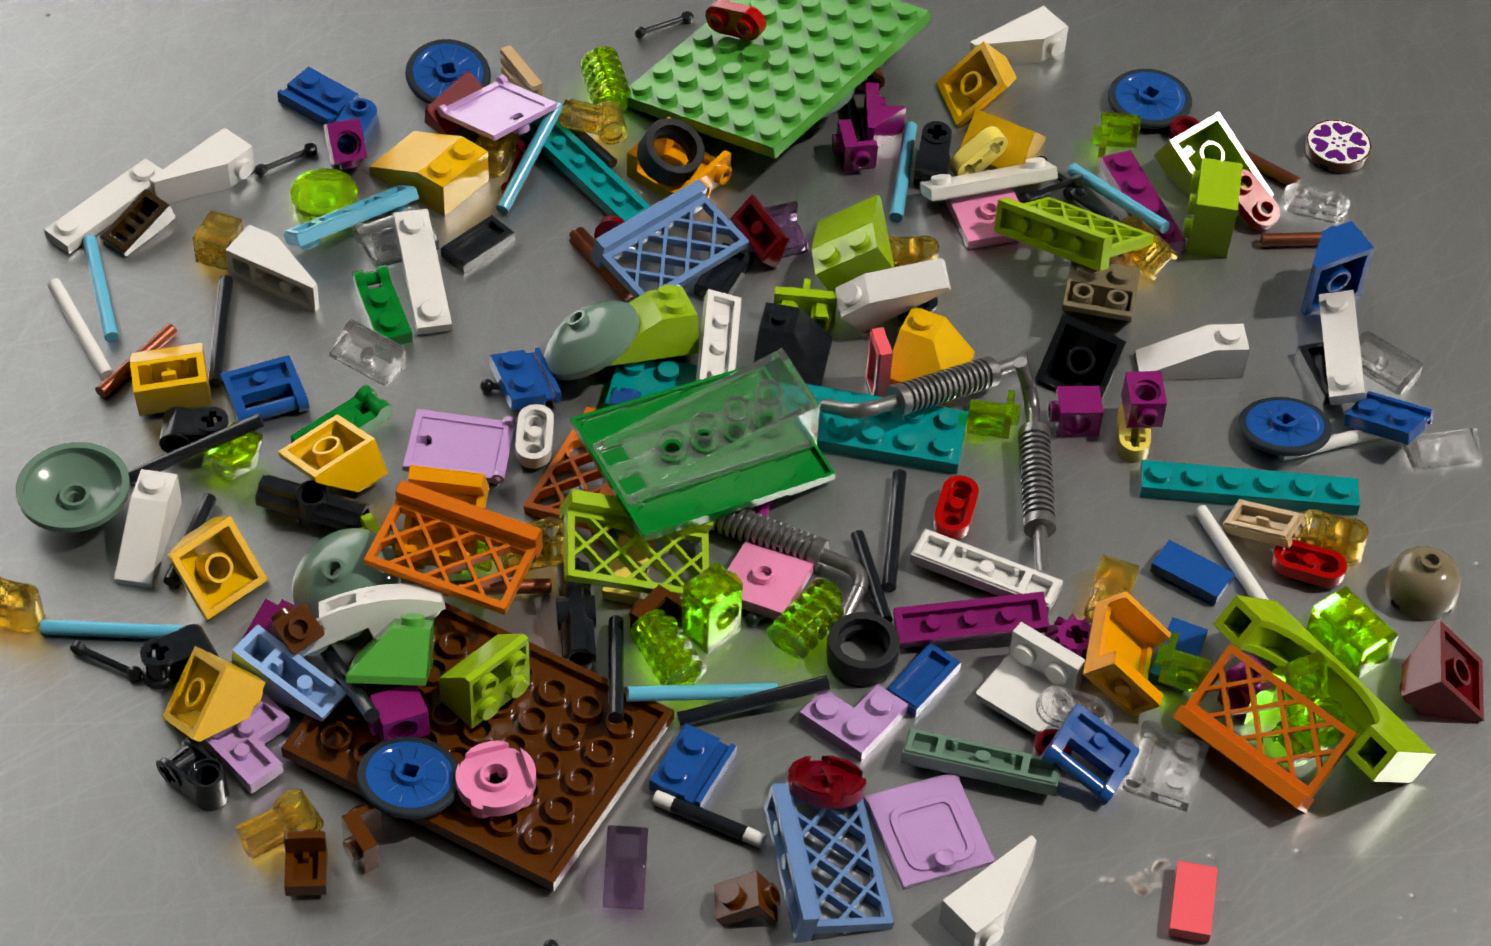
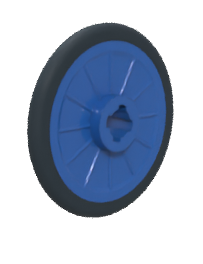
[405,39,491,104]
[1108,69,1192,129]
[1238,397,1332,456]
[356,737,458,819]

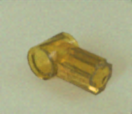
[559,99,628,145]
[1083,554,1140,624]
[235,789,324,859]

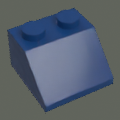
[1300,221,1374,316]

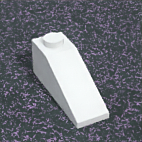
[969,6,1068,65]
[149,127,255,204]
[225,225,319,312]
[835,258,951,333]
[1134,324,1250,380]
[114,469,182,589]
[939,835,1037,946]

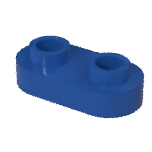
[335,98,378,152]

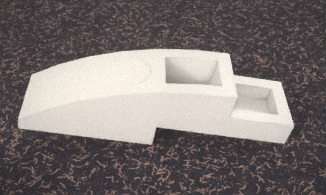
[298,583,446,657]

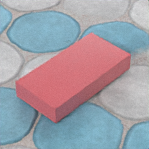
[865,327,893,397]
[1168,860,1218,943]

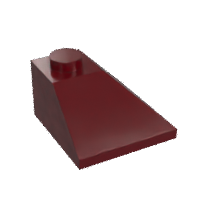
[1399,620,1484,723]

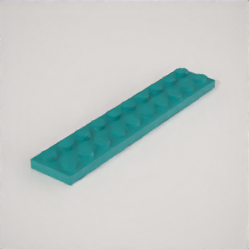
[605,359,969,474]

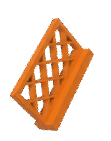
[523,407,614,541]
[364,480,543,615]
[1173,643,1358,813]

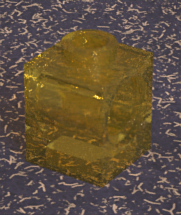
[192,210,243,270]

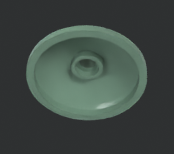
[544,300,640,380]
[16,442,130,533]
[292,528,401,630]

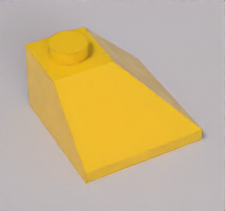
[936,41,1017,128]
[890,306,975,404]
[278,414,388,492]
[167,516,268,620]
[162,646,266,742]

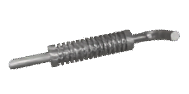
[820,353,1028,419]
[1014,357,1056,571]
[712,508,869,618]

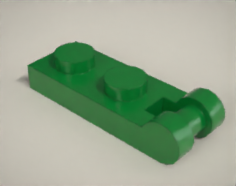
[352,264,413,350]
[290,385,393,443]

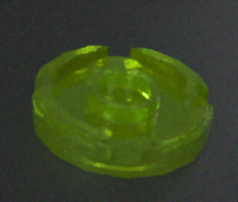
[290,168,359,221]

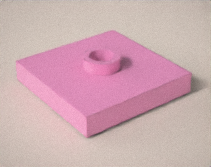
[946,188,1019,250]
[714,541,813,622]

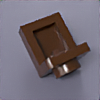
[629,584,689,643]
[267,602,325,655]
[341,803,383,874]
[284,829,328,896]
[714,870,781,927]

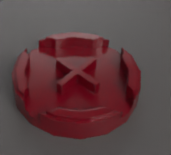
[787,755,867,809]

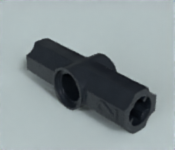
[255,475,371,530]
[556,558,596,668]

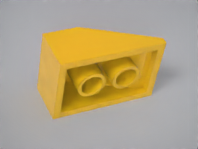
[369,131,489,217]

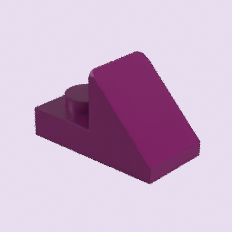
[864,83,906,148]

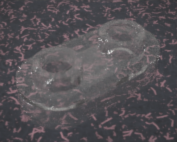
[1282,182,1350,223]
[1036,685,1113,728]

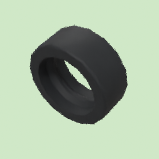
[637,118,705,186]
[826,612,900,686]

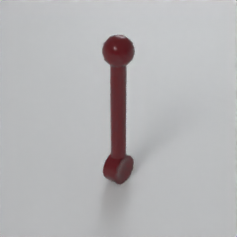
[501,142,528,194]

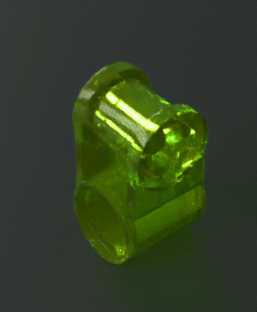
[1270,697,1346,766]

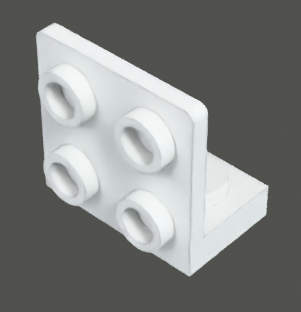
[976,622,1086,735]

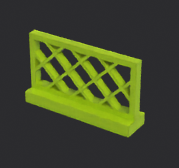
[994,197,1154,272]
[560,489,713,603]

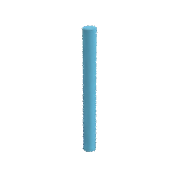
[496,101,563,214]
[889,121,917,222]
[1067,163,1170,234]
[82,235,119,342]
[40,619,186,639]
[625,682,778,702]

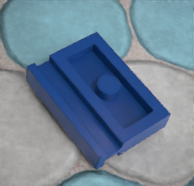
[277,66,359,126]
[489,347,561,411]
[1344,391,1433,445]
[649,723,736,808]

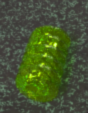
[580,46,631,118]
[766,578,845,659]
[630,609,707,685]

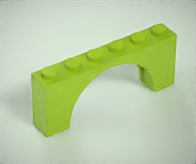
[1213,595,1436,783]

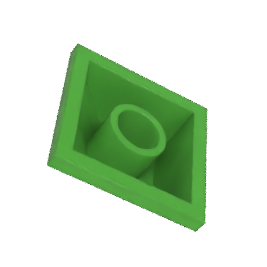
[346,614,434,686]

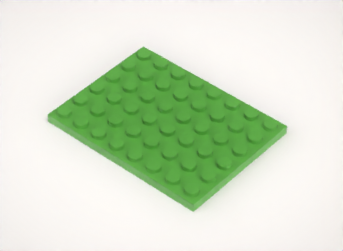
[620,0,931,159]

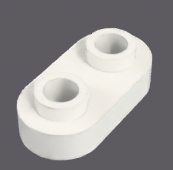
[515,404,554,468]

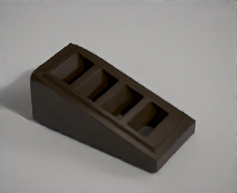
[99,189,175,257]

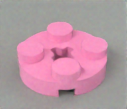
[455,741,536,818]

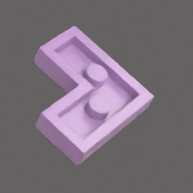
[799,684,908,762]
[203,693,291,794]

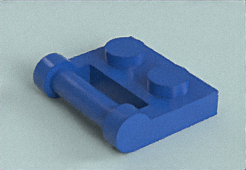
[220,355,309,423]
[1040,703,1140,806]

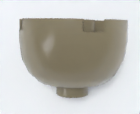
[1384,546,1462,621]

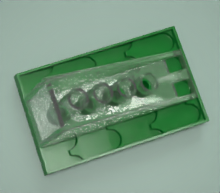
[570,349,836,541]

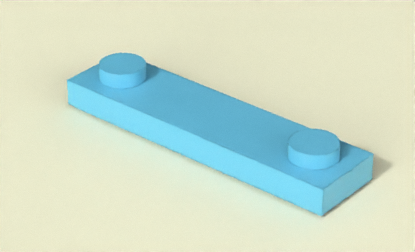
[283,185,419,250]

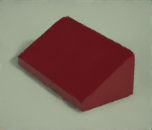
[424,71,483,136]
[730,194,788,268]

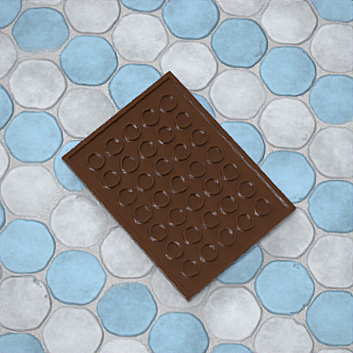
[281,602,674,892]

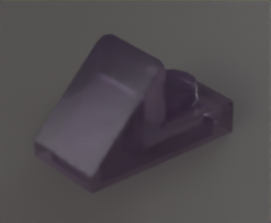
[764,200,808,259]
[603,825,649,910]

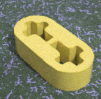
[949,126,1008,176]
[1116,404,1151,463]

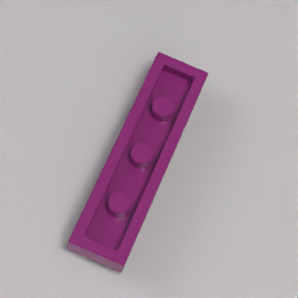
[1099,150,1186,257]
[893,592,1049,648]

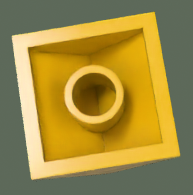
[959,109,1046,170]

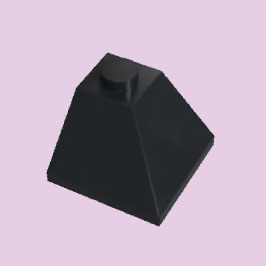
[753,302,833,386]
[1035,314,1128,400]

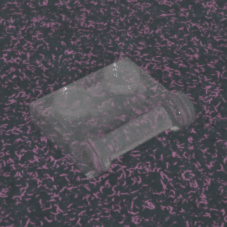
[352,204,439,268]
[1121,720,1210,812]

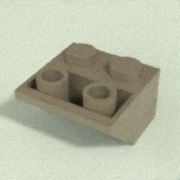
[1062,261,1141,322]

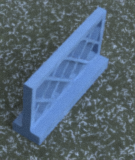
[590,179,750,299]
[764,783,894,942]

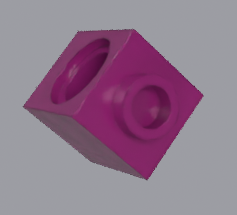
[323,118,368,170]
[1121,371,1167,428]
[1048,386,1104,437]
[1217,654,1276,725]
[368,685,430,742]

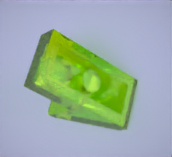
[1272,651,1328,726]

